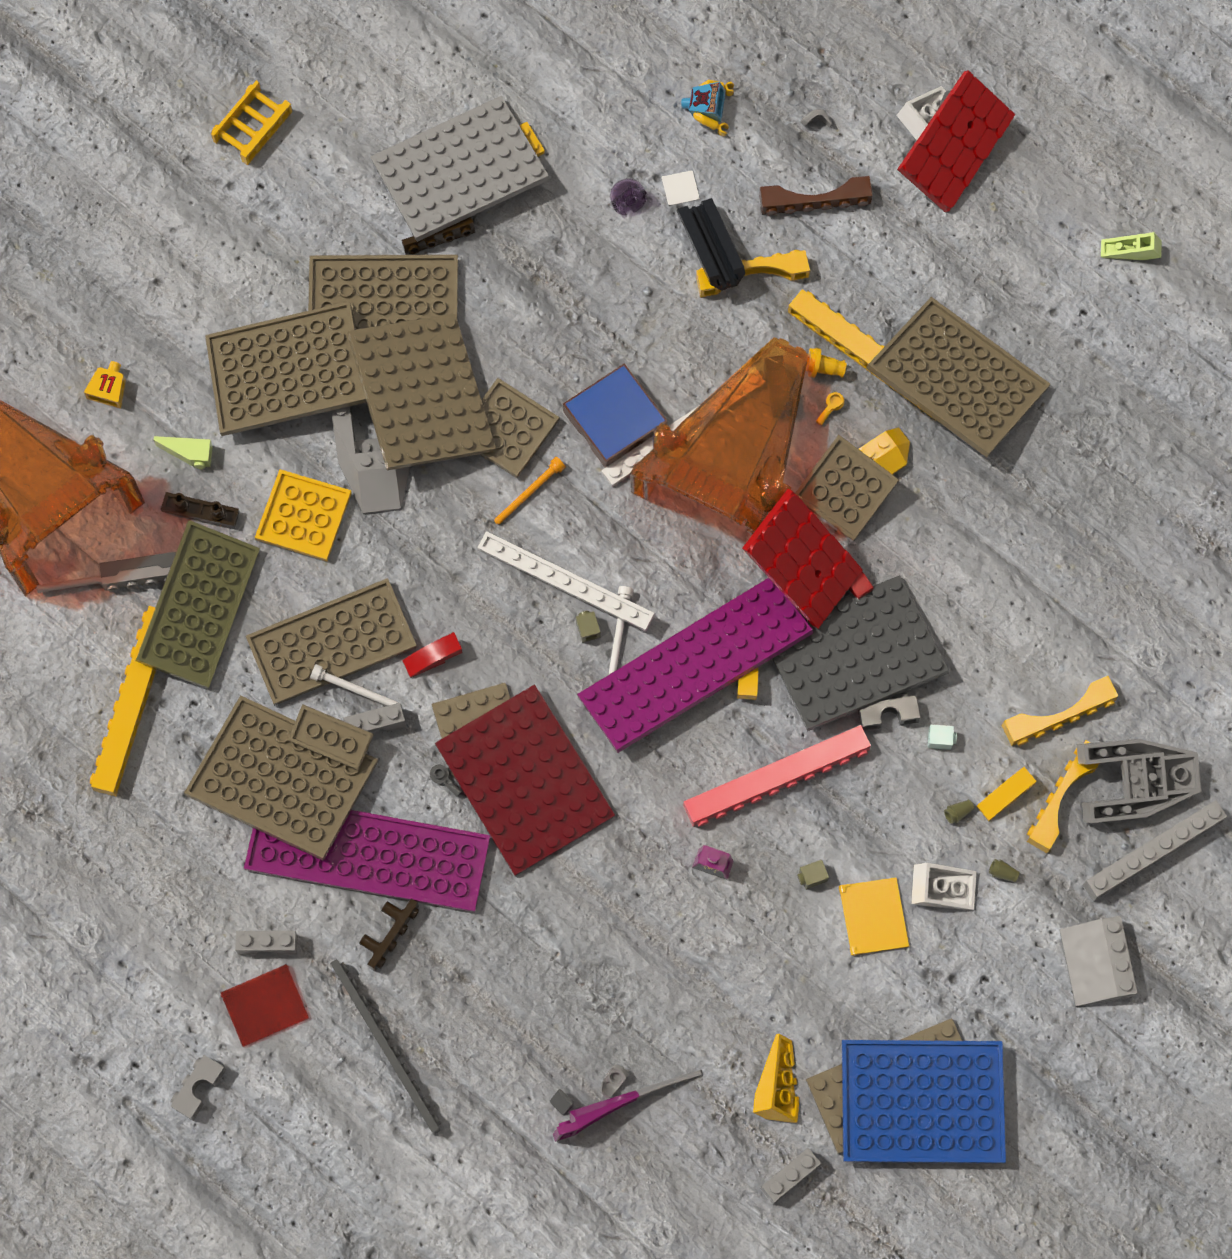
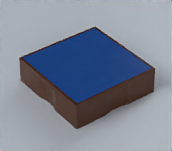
[563,363,668,468]

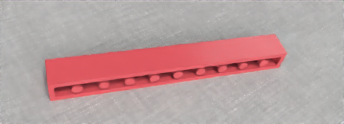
[683,725,871,827]

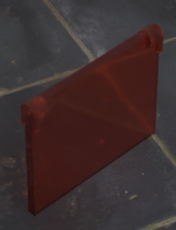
[220,964,309,1047]

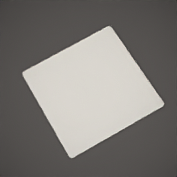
[662,171,700,205]

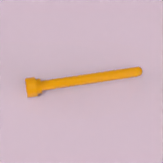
[494,457,566,524]

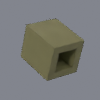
[576,611,601,643]
[797,859,829,889]

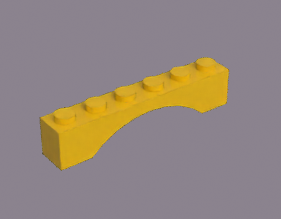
[696,250,810,298]
[1002,676,1118,746]
[1026,740,1099,853]

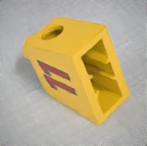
[84,361,126,409]

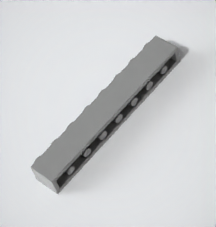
[1083,801,1227,902]

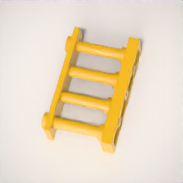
[211,80,293,165]

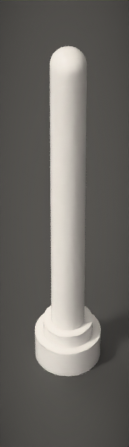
[609,586,634,674]
[310,664,398,706]

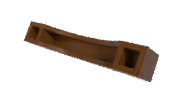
[759,176,872,216]

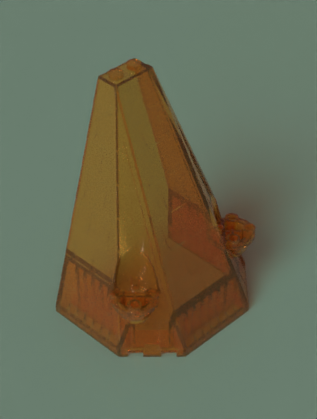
[630,337,809,536]
[0,400,145,597]

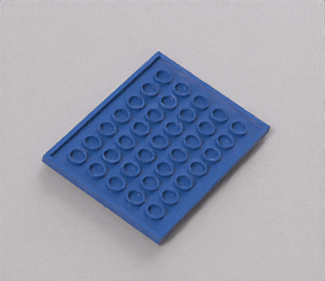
[842,1040,1006,1163]

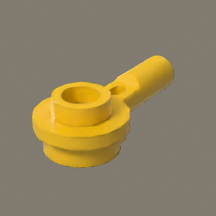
[816,392,845,425]

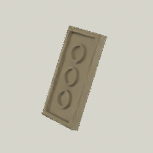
[288,704,374,770]

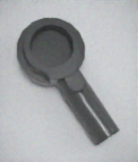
[430,764,462,797]

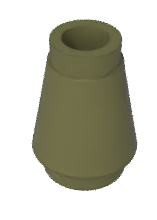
[944,799,974,824]
[989,859,1020,882]

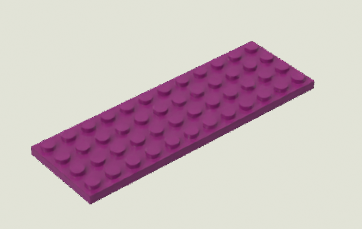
[577,578,813,753]
[244,810,490,913]

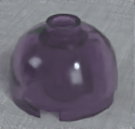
[610,178,647,215]

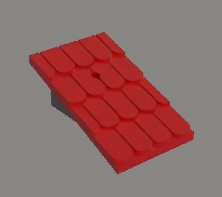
[897,70,1015,212]
[742,489,863,629]

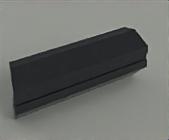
[677,198,745,291]

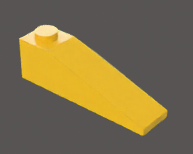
[753,1034,799,1123]

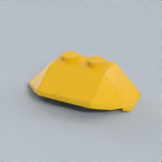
[859,427,910,474]

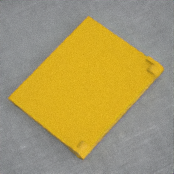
[839,878,909,956]

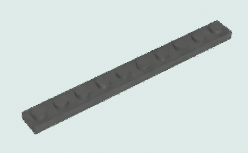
[330,959,441,1135]

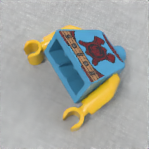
[681,80,734,136]

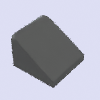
[550,1089,573,1115]

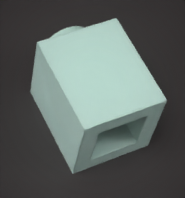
[928,725,957,750]

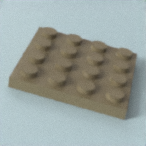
[480,378,560,478]
[795,434,899,541]
[431,683,510,777]

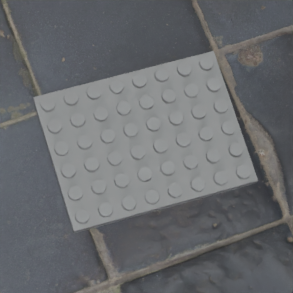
[370,96,549,242]

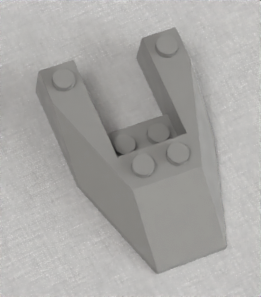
[331,406,410,514]
[1076,739,1201,823]

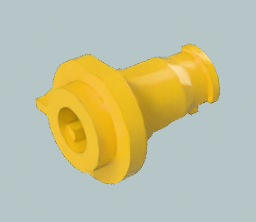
[805,348,847,378]

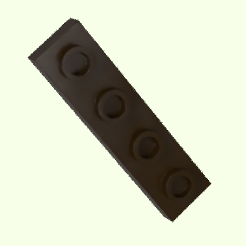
[401,217,475,255]
[161,492,240,528]
[359,898,419,972]

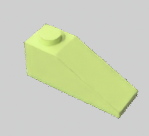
[1101,232,1162,260]
[154,436,213,469]

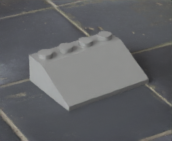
[1059,916,1137,1007]

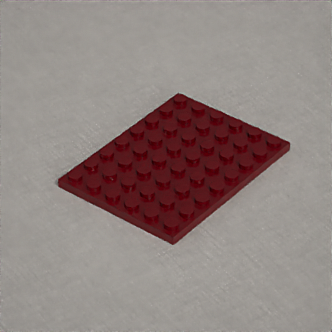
[435,684,615,876]

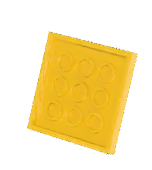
[255,469,352,561]

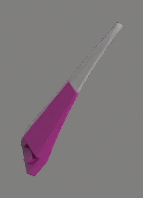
[553,1070,703,1142]

